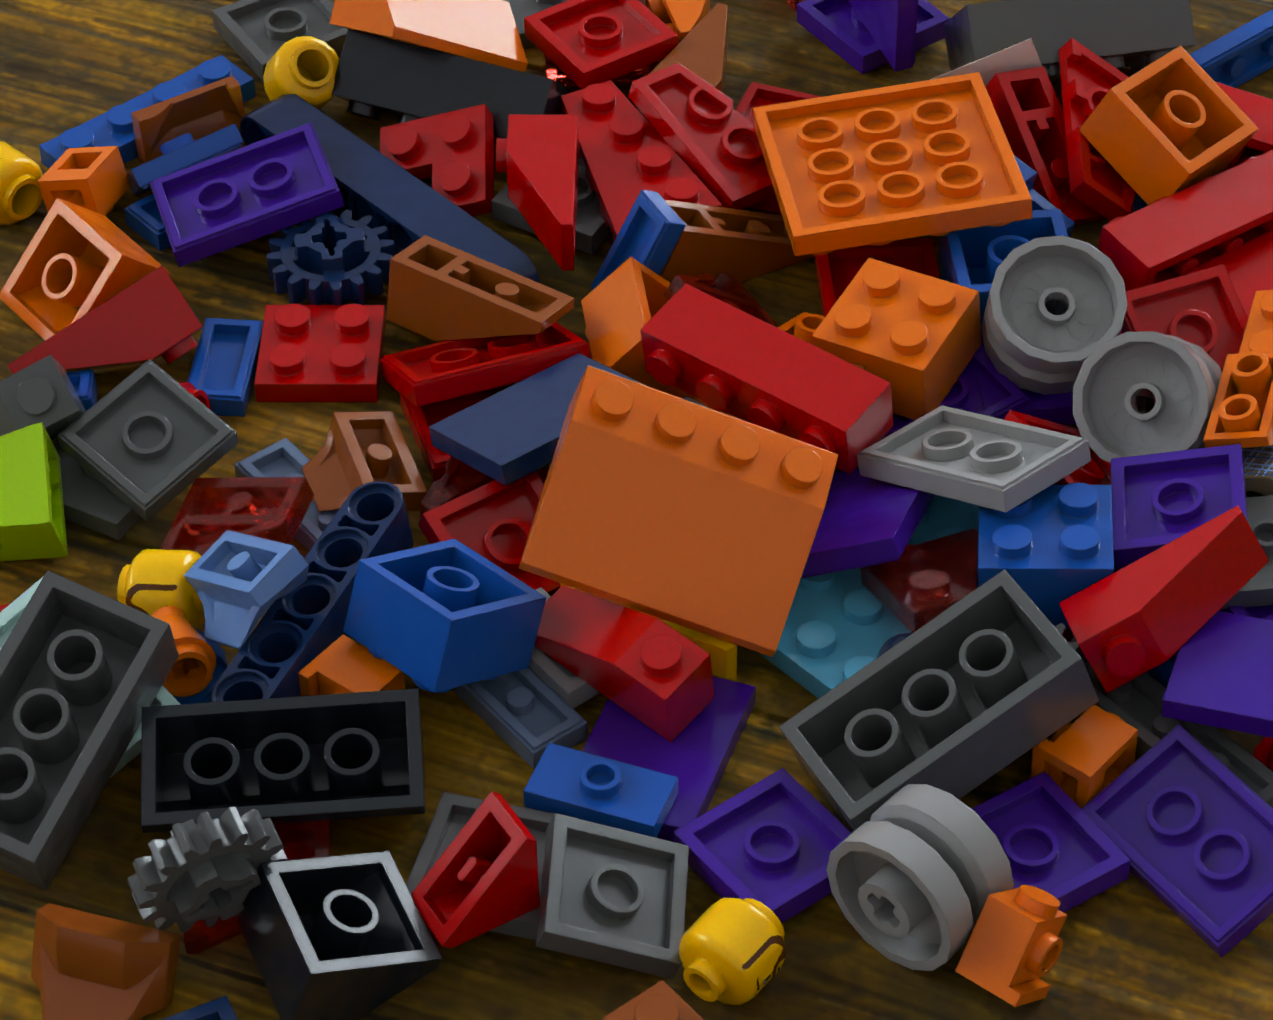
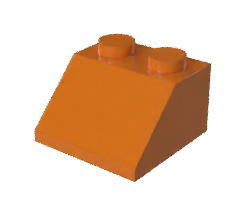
[0,197,171,340]
[581,256,694,399]

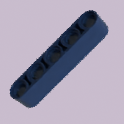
[212,481,414,702]

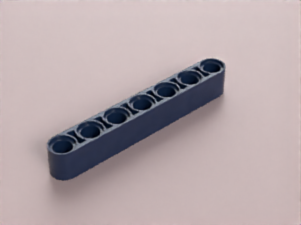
[240,94,540,283]

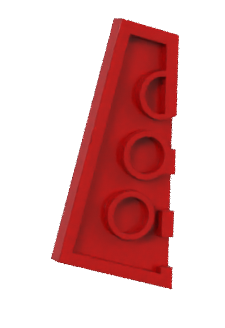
[561,80,722,243]

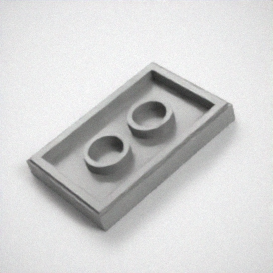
[857,405,1091,512]

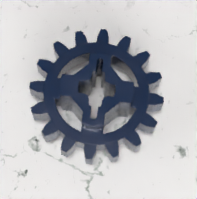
[266,209,395,305]

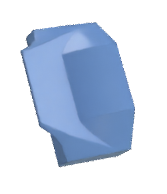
[183,530,309,650]

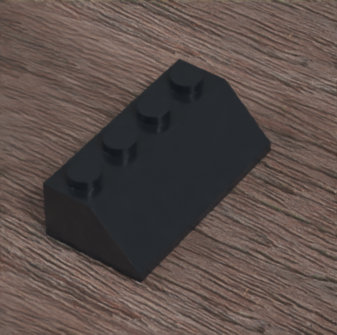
[332,29,574,140]
[141,688,426,833]

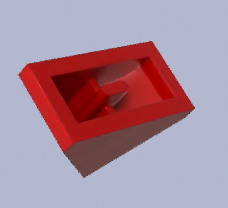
[411,791,540,949]

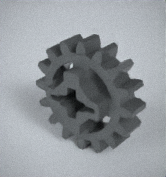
[127,807,287,932]

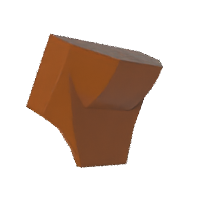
[131,76,245,164]
[302,411,427,512]
[31,903,181,1020]

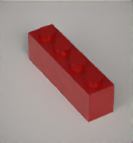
[1098,150,1273,291]
[640,283,894,474]

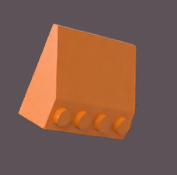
[519,365,839,657]

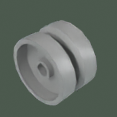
[981,235,1128,395]
[1073,331,1222,463]
[826,784,1014,971]

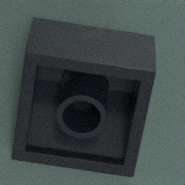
[237,851,442,1020]

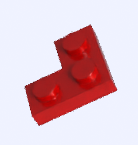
[380,104,494,217]

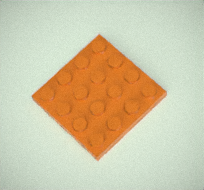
[753,72,1032,257]

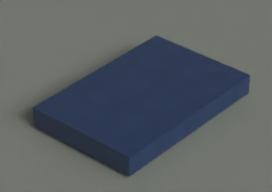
[429,353,649,486]

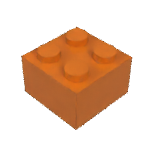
[1079,45,1259,205]
[811,258,982,420]

